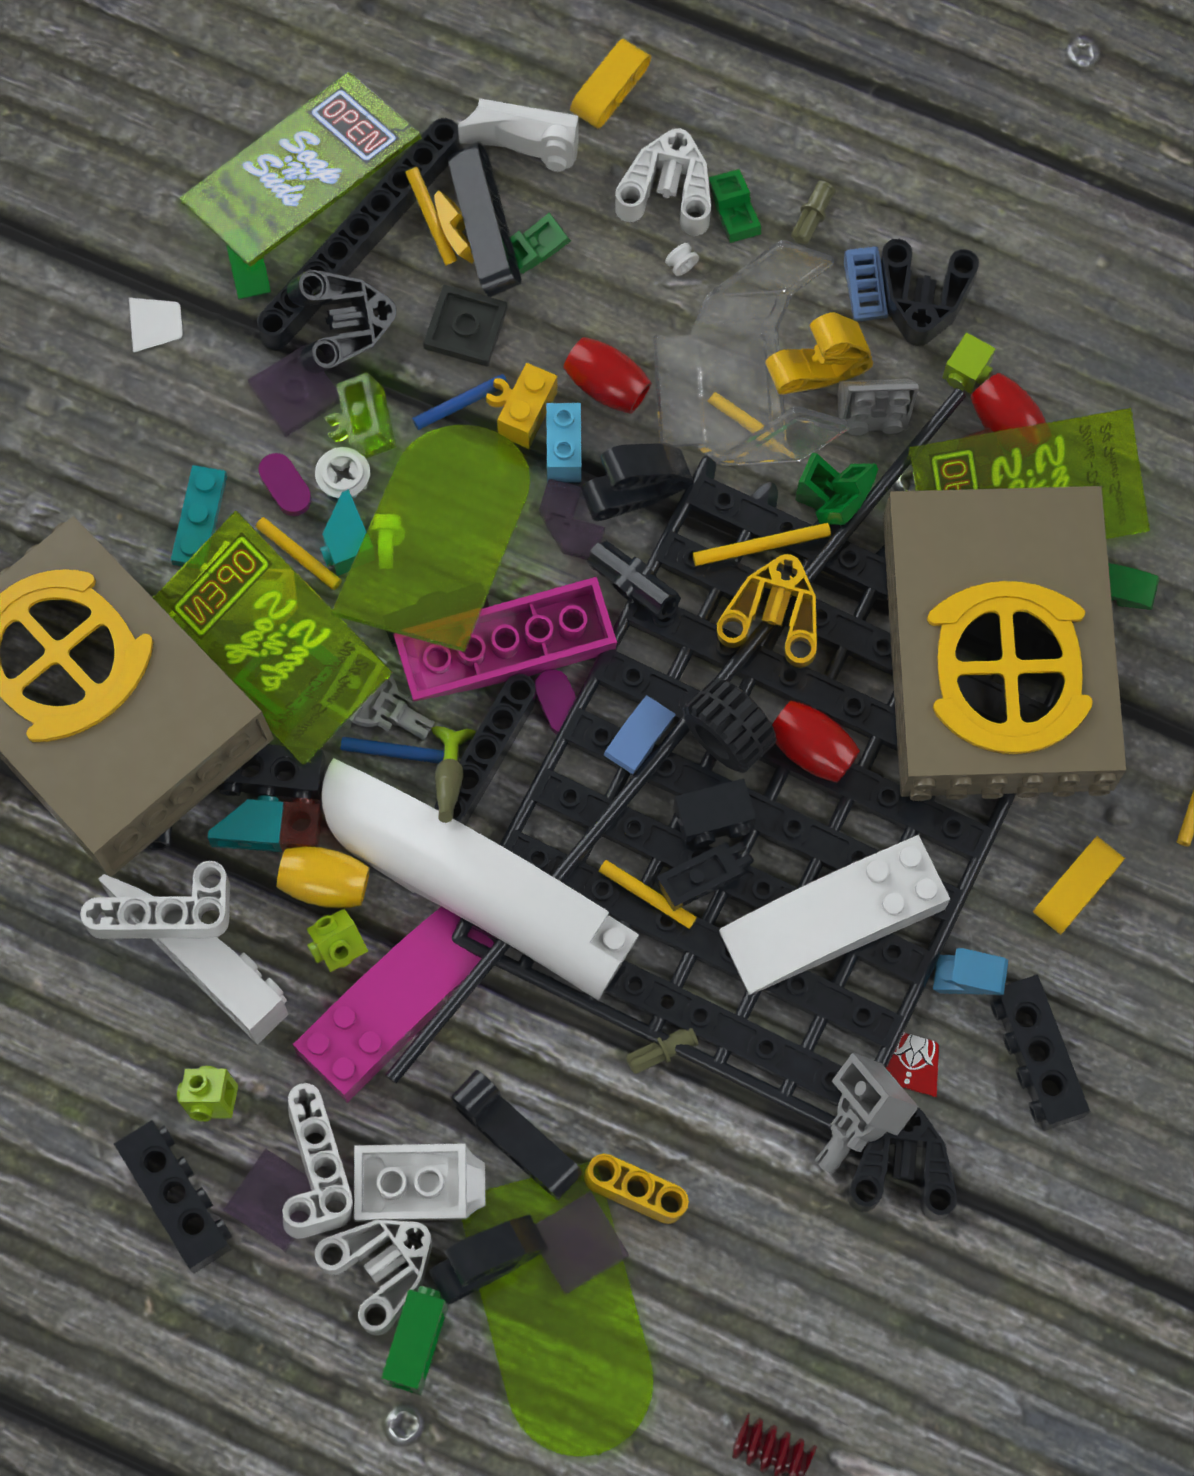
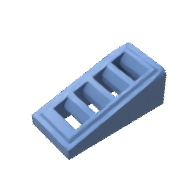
[843,247,888,322]

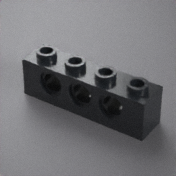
[216,744,326,804]
[990,974,1090,1131]
[114,1120,233,1273]

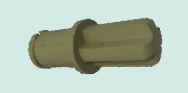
[791,181,836,244]
[626,1028,699,1074]

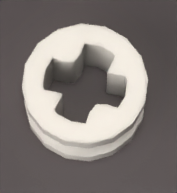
[665,243,699,276]

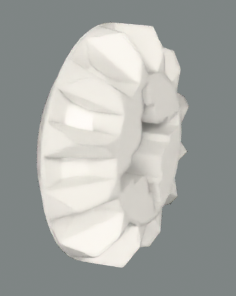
[315,447,371,499]

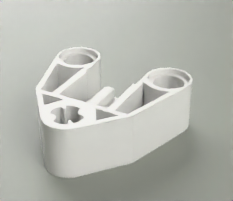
[615,128,711,236]
[315,1220,432,1335]

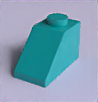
[320,489,376,576]
[207,795,287,852]

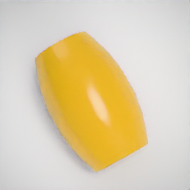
[276,846,370,908]

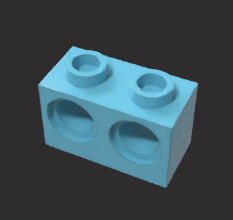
[546,403,581,483]

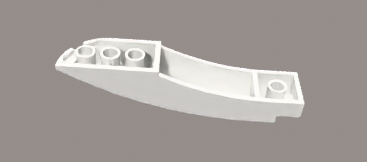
[322,758,639,1000]

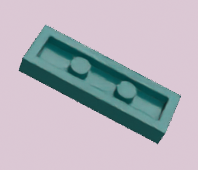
[171,465,227,570]

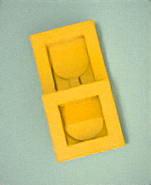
[434,191,474,264]

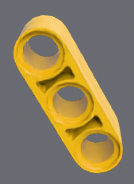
[570,38,651,129]
[1033,836,1125,935]
[584,1154,689,1224]

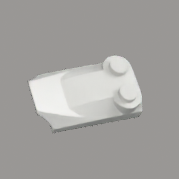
[458,98,578,172]
[354,1144,485,1223]

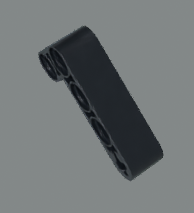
[451,1070,583,1201]

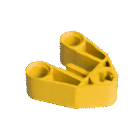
[765,312,873,394]
[717,554,817,668]

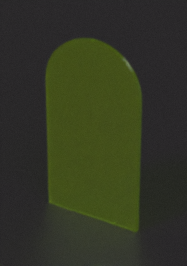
[332,425,530,652]
[461,1162,654,1457]

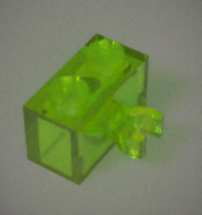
[325,372,397,459]

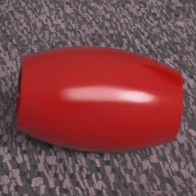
[563,337,652,414]
[970,373,1051,460]
[772,700,860,783]

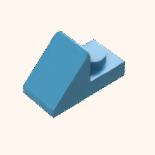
[933,948,1009,995]

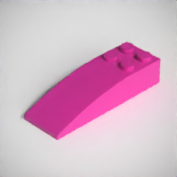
[393,577,617,702]
[293,907,494,1103]

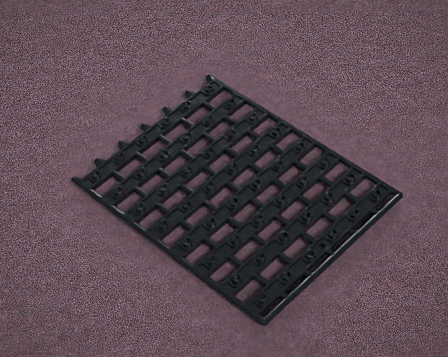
[452,455,1064,1130]

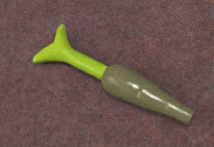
[431,726,476,823]

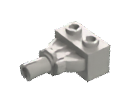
[320,644,435,741]
[815,1053,918,1174]

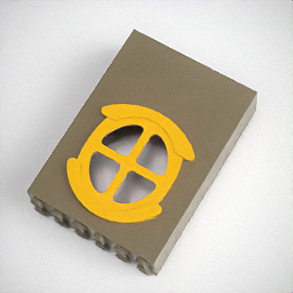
[883,486,1126,801]
[0,516,274,877]

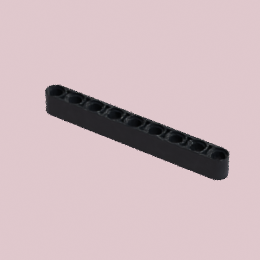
[257,118,460,350]

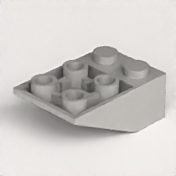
[837,379,919,435]

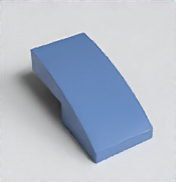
[604,695,676,774]

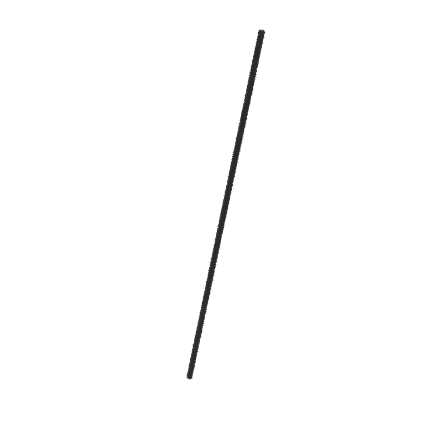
[385,388,966,1084]

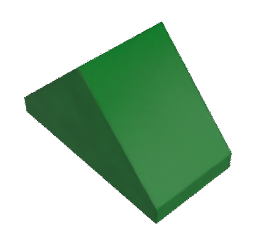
[795,453,840,510]

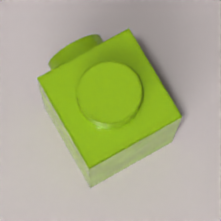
[942,332,996,394]

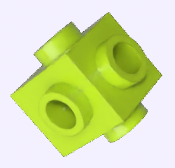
[306,908,368,972]
[177,1066,239,1122]

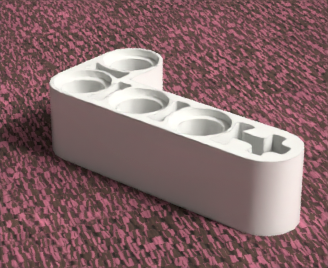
[80,861,230,939]
[283,1083,353,1239]

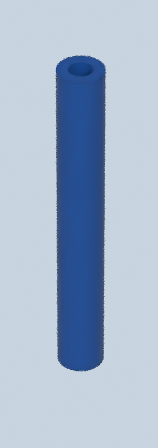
[412,374,508,430]
[341,737,444,764]

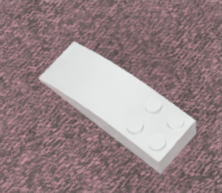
[719,835,950,995]
[99,874,289,1045]

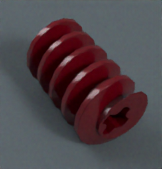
[732,1412,817,1476]

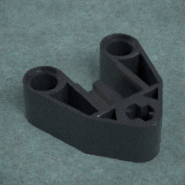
[880,239,979,346]
[287,270,396,373]
[581,443,693,521]
[847,1108,957,1221]
[429,1215,548,1305]

